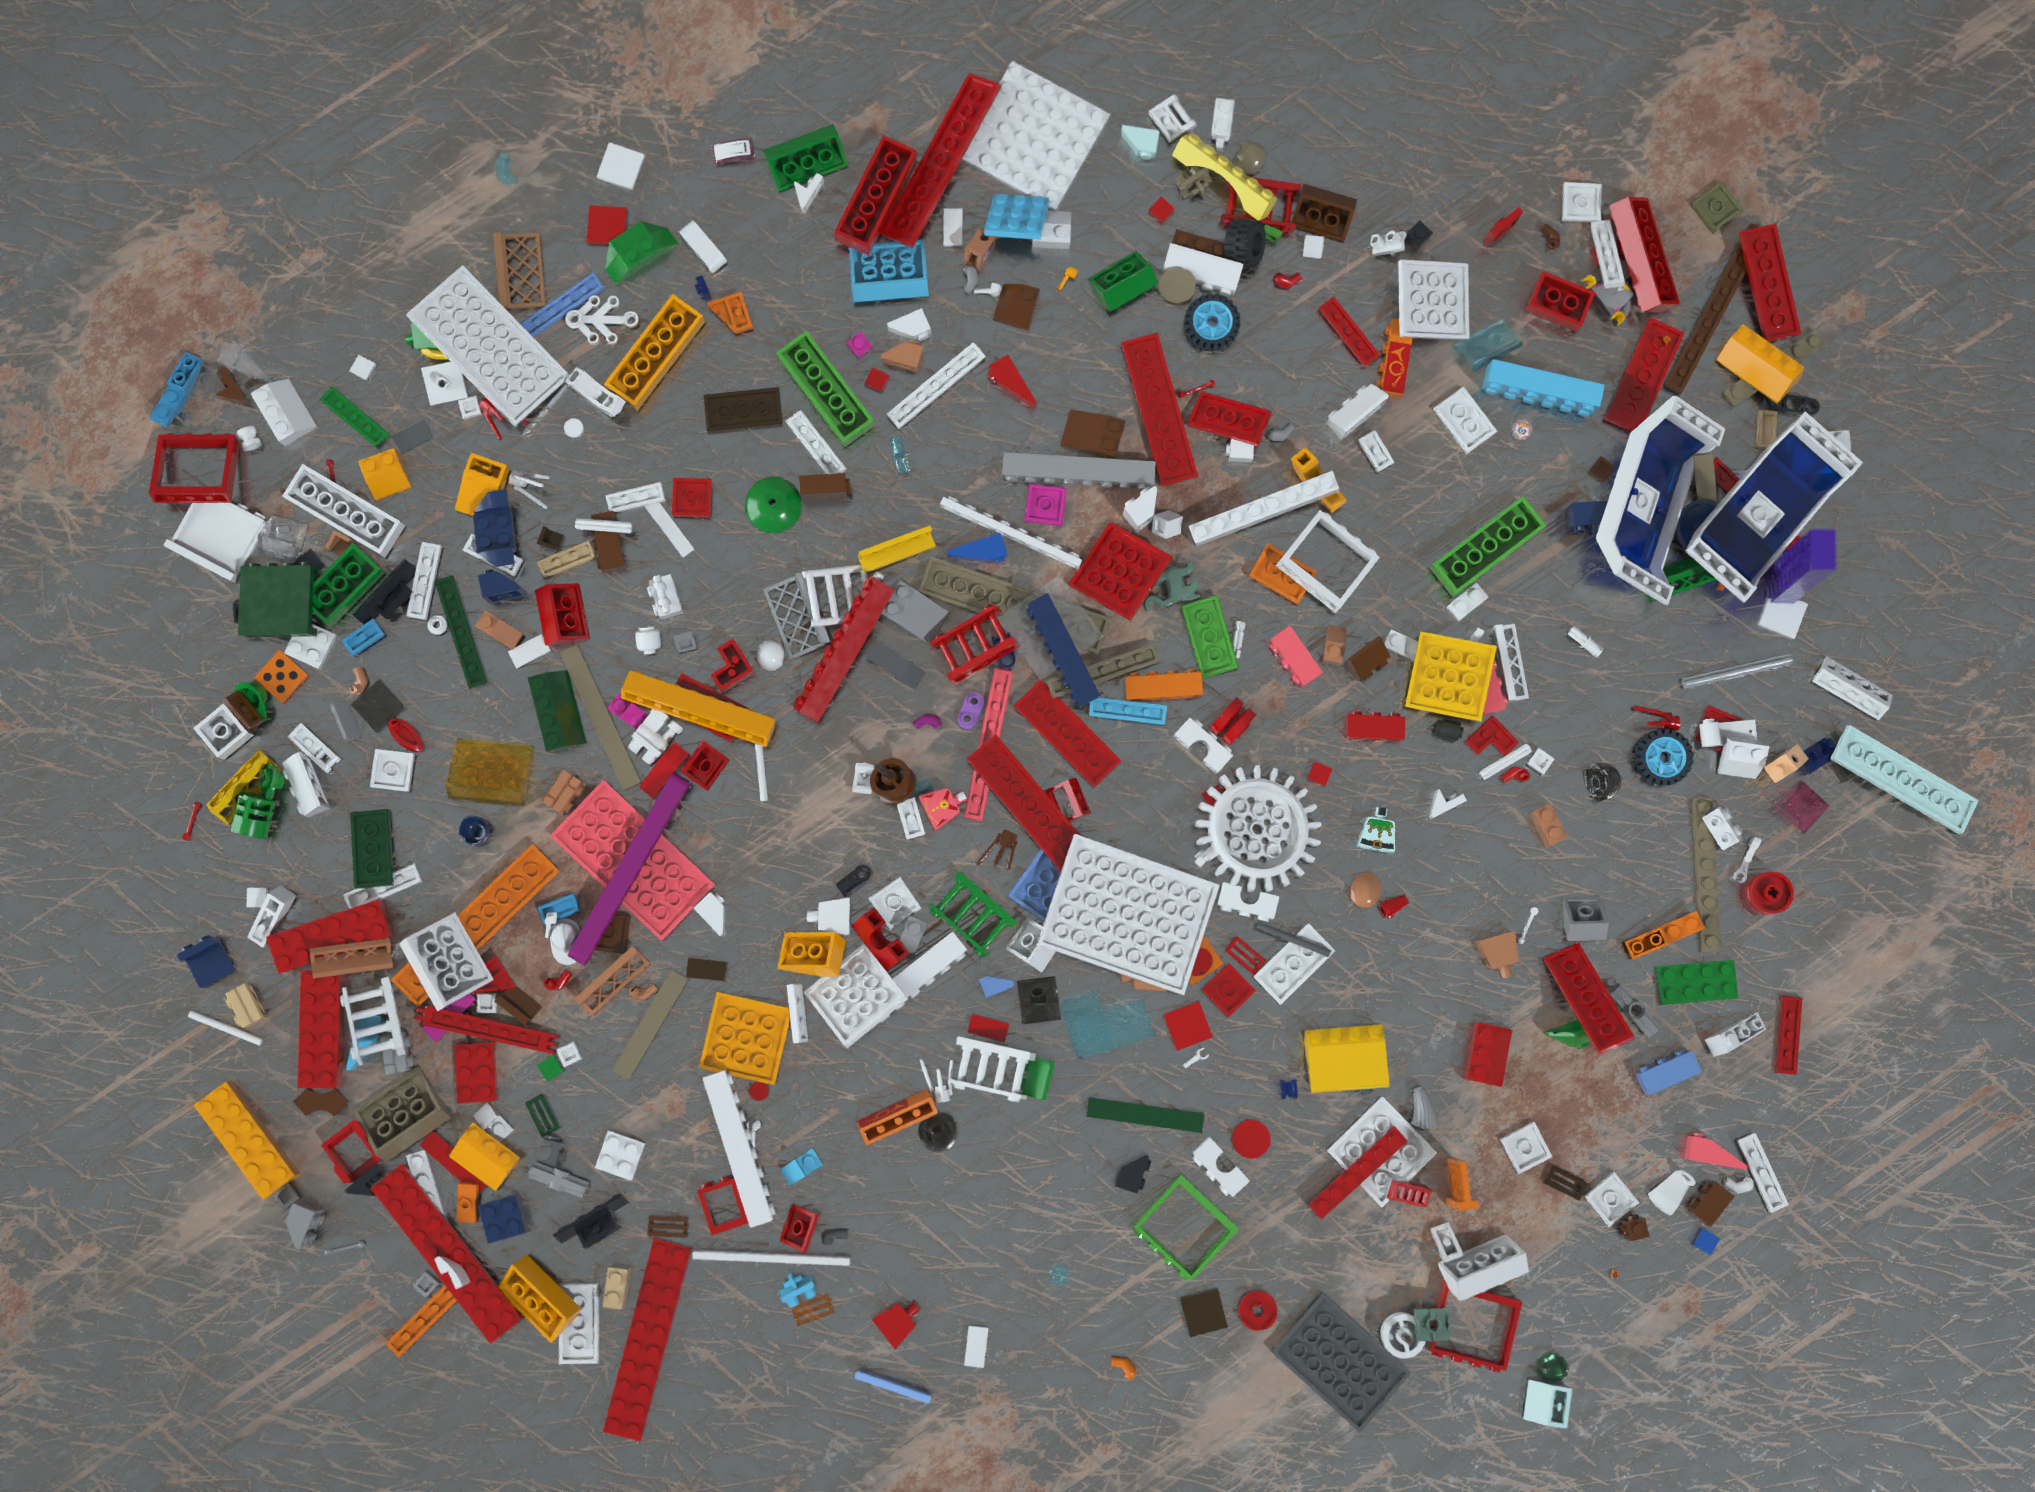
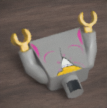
[1582,275,1634,326]

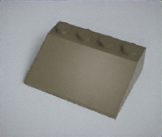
[353,1066,451,1162]

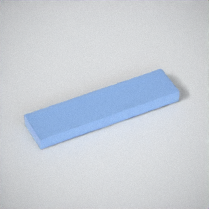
[854,1369,932,1404]

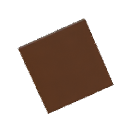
[595,914,631,954]

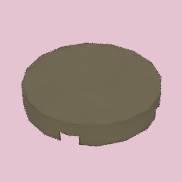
[1158,266,1196,303]

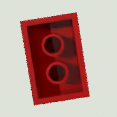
[534,583,589,646]
[1463,1022,1512,1087]

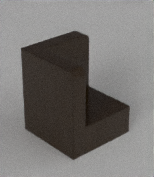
[537,526,565,553]

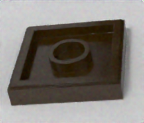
[1180,1288,1228,1337]

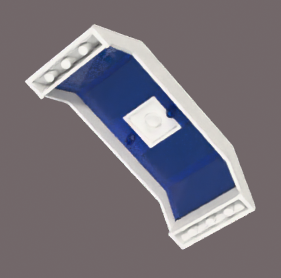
[1596,396,1725,605]
[1686,412,1863,603]

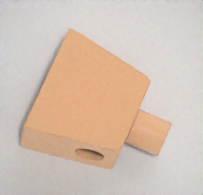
[1764,743,1809,783]

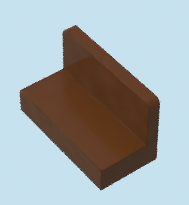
[222,690,264,732]
[494,987,542,1025]

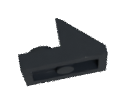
[344,1164,384,1196]

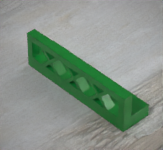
[1650,557,1717,601]

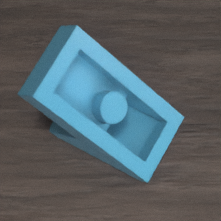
[780,1148,823,1186]

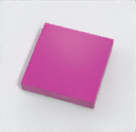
[1024,483,1067,527]

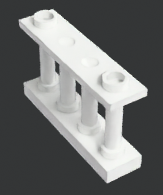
[340,977,406,1066]
[948,1037,1036,1102]

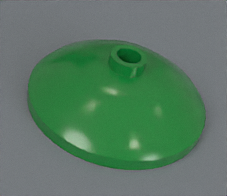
[745,477,802,533]

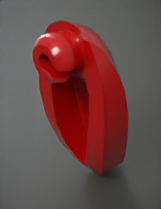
[388,718,424,753]

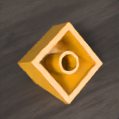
[358,448,412,501]

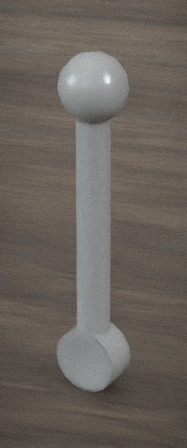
[324,1240,365,1255]

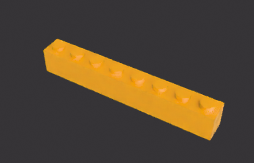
[621,670,776,747]

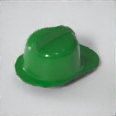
[234,680,267,723]

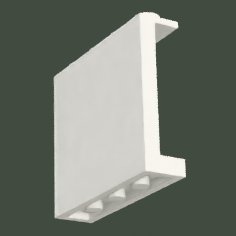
[163,500,269,584]

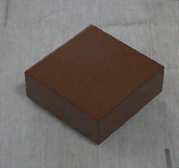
[1588,456,1615,483]

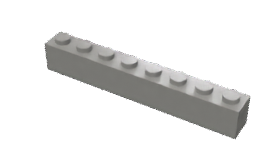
[1002,452,1156,490]

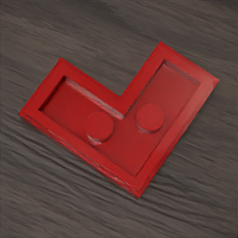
[1464,715,1519,756]

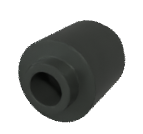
[1434,719,1464,741]

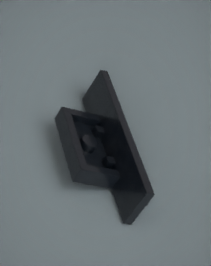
[353,558,416,624]
[553,1193,629,1249]

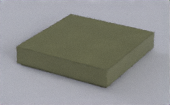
[1690,181,1744,234]

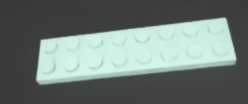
[1830,725,1979,834]

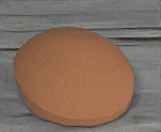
[1350,872,1382,908]

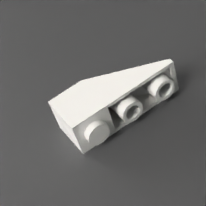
[1705,1012,1766,1057]

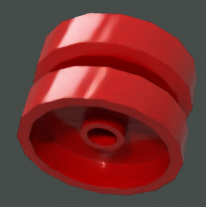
[1209,697,1257,746]
[1744,872,1794,915]

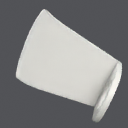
[1648,1170,1696,1216]

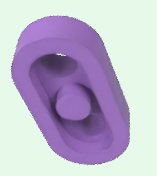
[958,692,984,730]

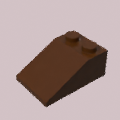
[1060,409,1126,459]

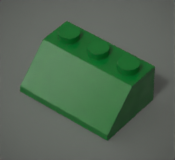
[1088,251,1158,311]

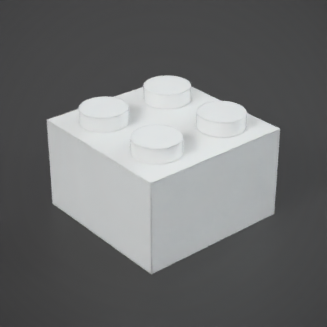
[193,703,254,760]

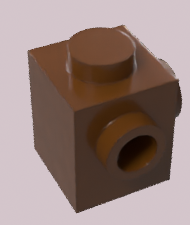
[1620,1214,1650,1241]

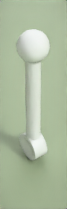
[1517,907,1538,944]

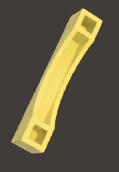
[1172,133,1278,220]

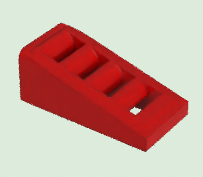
[1387,1180,1432,1207]

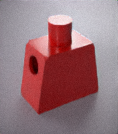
[872,1301,921,1349]

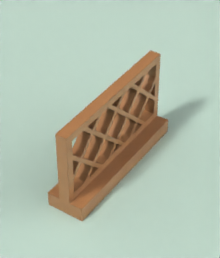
[493,232,545,310]

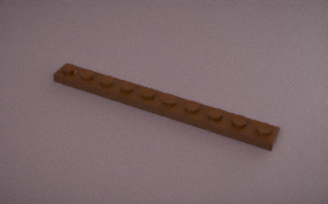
[1664,223,1759,394]

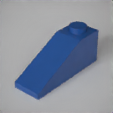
[946,533,1008,564]

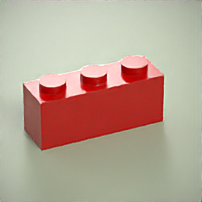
[1345,711,1406,742]

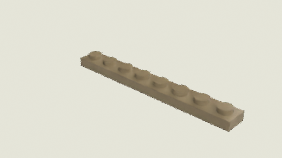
[1691,798,1721,952]

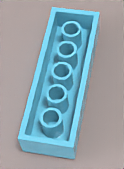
[1481,359,1605,416]

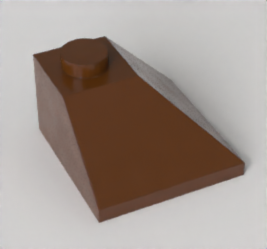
[993,284,1040,330]

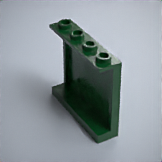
[238,562,320,637]

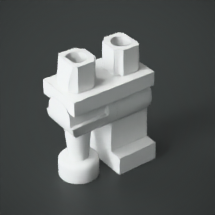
[628,709,684,765]

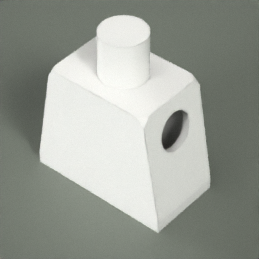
[807,898,851,936]

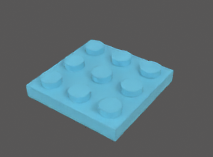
[984,194,1050,240]

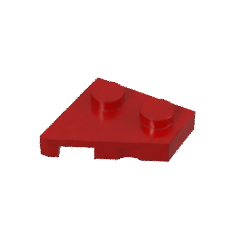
[473,956,517,994]

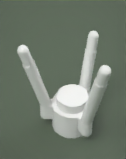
[509,470,550,509]
[920,1059,954,1103]

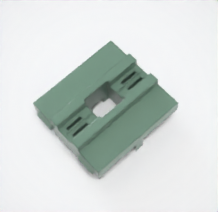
[1414,1308,1451,1341]

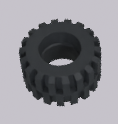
[1224,218,1266,268]

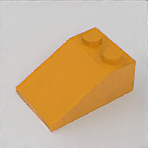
[777,932,846,977]

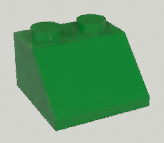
[1020,1057,1055,1100]

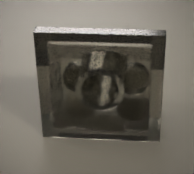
[1017,976,1061,1025]

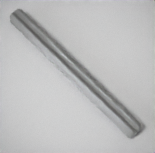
[1681,653,1793,689]

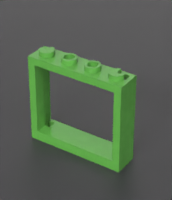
[1133,1174,1239,1281]

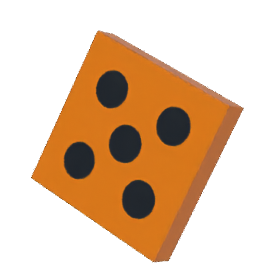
[253,649,309,704]

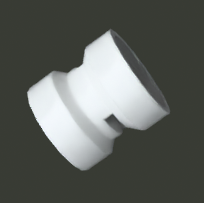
[237,426,262,451]

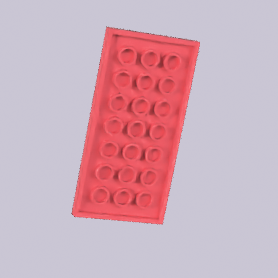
[550,780,716,941]

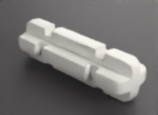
[1232,621,1246,658]

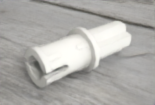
[1568,626,1604,658]

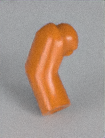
[1111,1356,1137,1380]

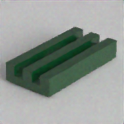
[525,1094,560,1137]

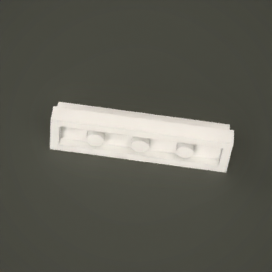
[1491,624,1529,702]
[1813,656,1893,720]

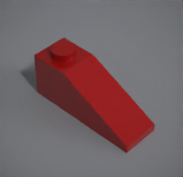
[987,355,1037,409]
[639,742,691,800]

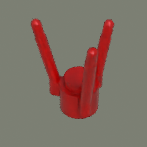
[479,397,527,440]
[1633,705,1680,737]

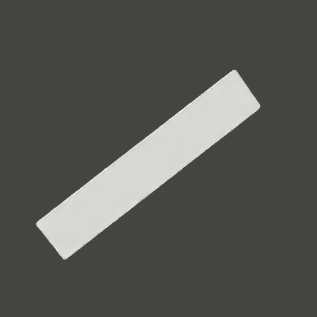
[645,503,694,557]

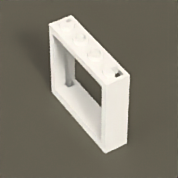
[1276,510,1380,613]

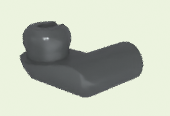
[821,1229,848,1245]

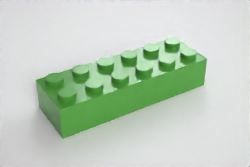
[776,330,875,447]
[1430,496,1547,597]

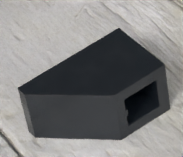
[1114,1154,1151,1194]

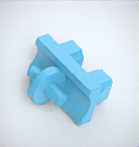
[779,1273,816,1308]

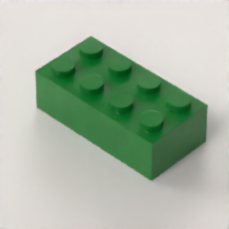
[312,543,385,627]

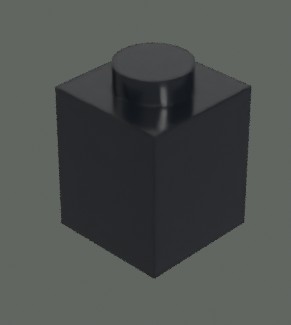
[1404,220,1433,252]

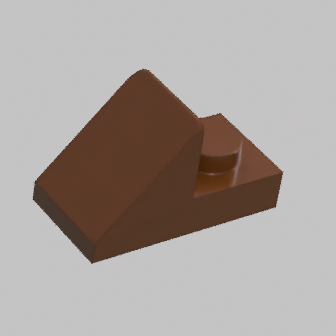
[216,367,249,405]

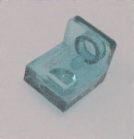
[495,153,518,185]

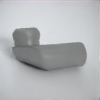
[962,265,979,294]

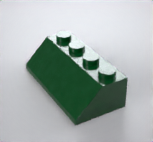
[527,670,587,754]

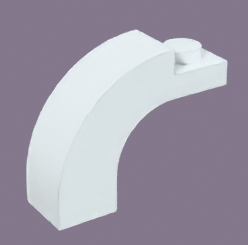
[565,367,626,417]

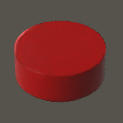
[749,1081,769,1101]

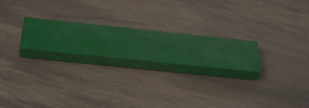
[434,575,488,689]
[1086,1097,1204,1133]

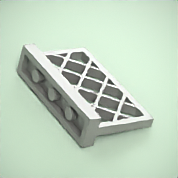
[763,571,833,660]

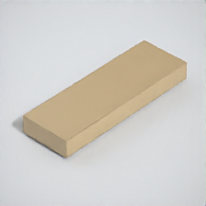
[536,540,597,580]

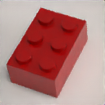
[1525,271,1596,332]

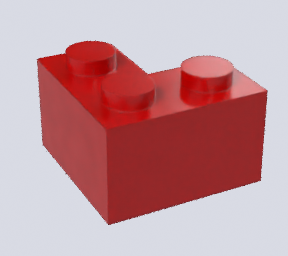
[710,639,755,693]

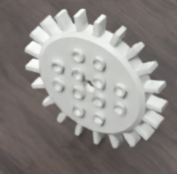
[1195,765,1322,892]

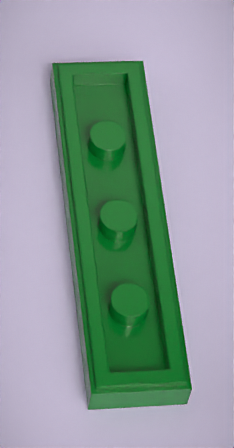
[320,386,390,449]

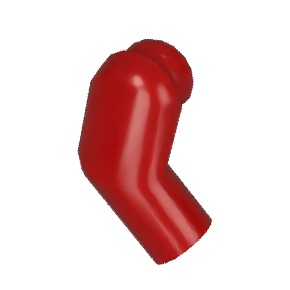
[1273,272,1302,289]

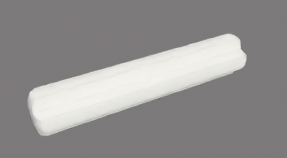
[575,518,632,533]
[1479,744,1532,780]

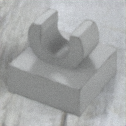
[673,628,697,653]

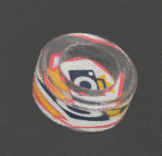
[1512,420,1532,440]

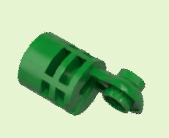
[230,763,285,839]

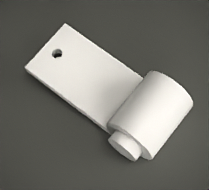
[1699,719,1757,747]

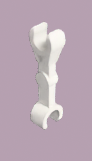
[1732,837,1761,883]

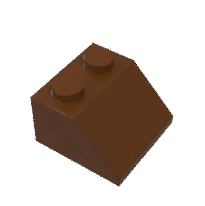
[1344,636,1391,681]

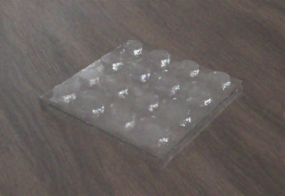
[998,575,1104,681]

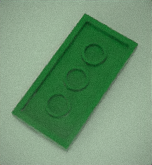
[1656,960,1738,1005]

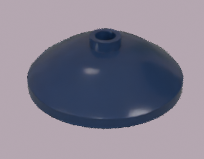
[1675,500,1732,553]

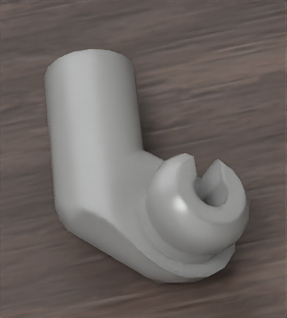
[1266,423,1295,442]

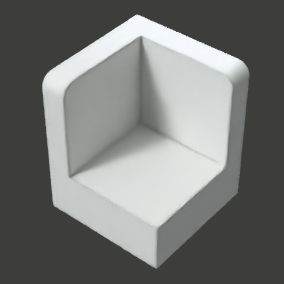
[1152,510,1183,539]

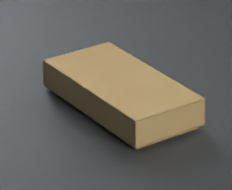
[1755,410,1778,450]

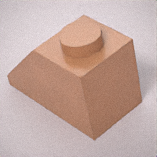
[881,341,924,372]
[475,610,523,650]
[1321,625,1347,666]

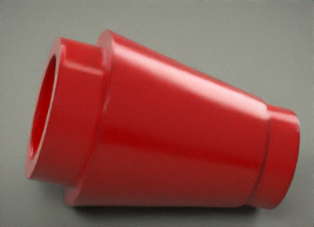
[1379,894,1409,919]

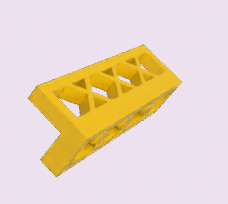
[858,525,936,574]
[206,749,281,825]

